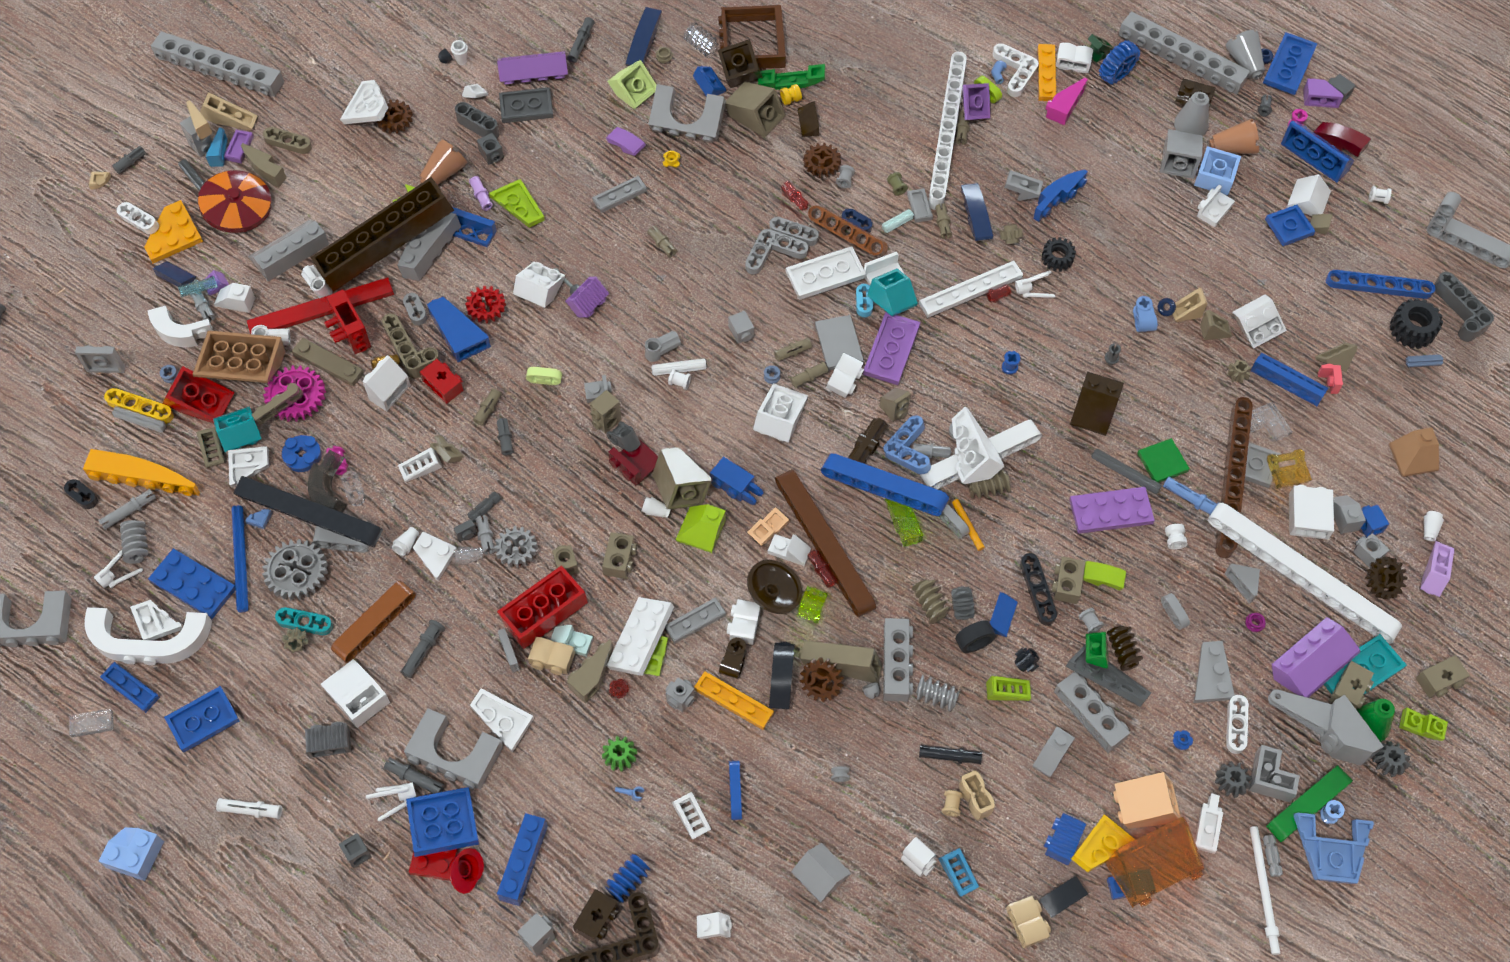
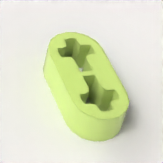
[526,367,562,385]

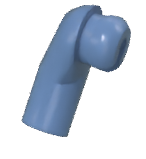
[991,60,1007,84]

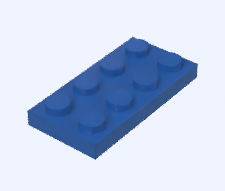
[1263,32,1317,95]
[148,548,236,619]

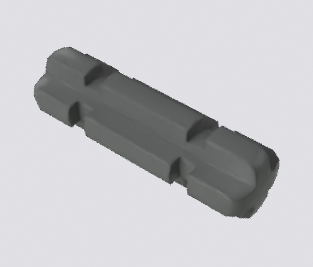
[467,491,501,523]

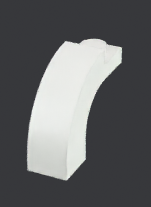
[148,306,213,347]

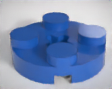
[282,435,322,472]

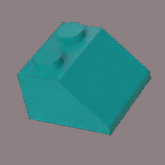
[213,406,262,452]

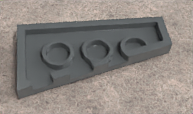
[1065,645,1151,707]

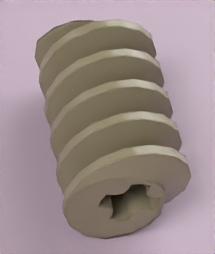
[968,470,1011,499]
[912,580,950,624]

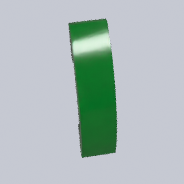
[758,64,826,90]

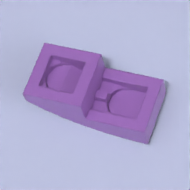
[606,127,646,156]

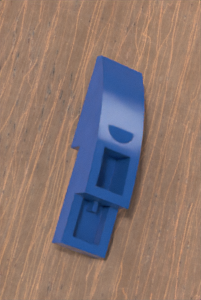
[1033,170,1088,222]

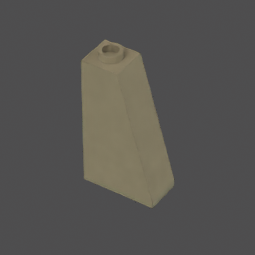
[799,641,883,684]

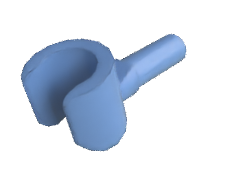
[615,786,644,801]

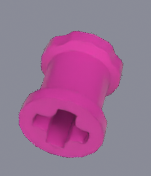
[1288,109,1308,126]

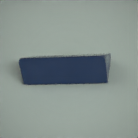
[153,261,196,290]

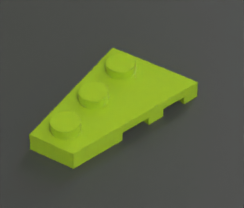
[489,179,545,228]

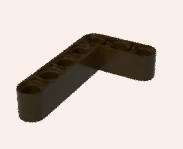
[557,892,659,962]

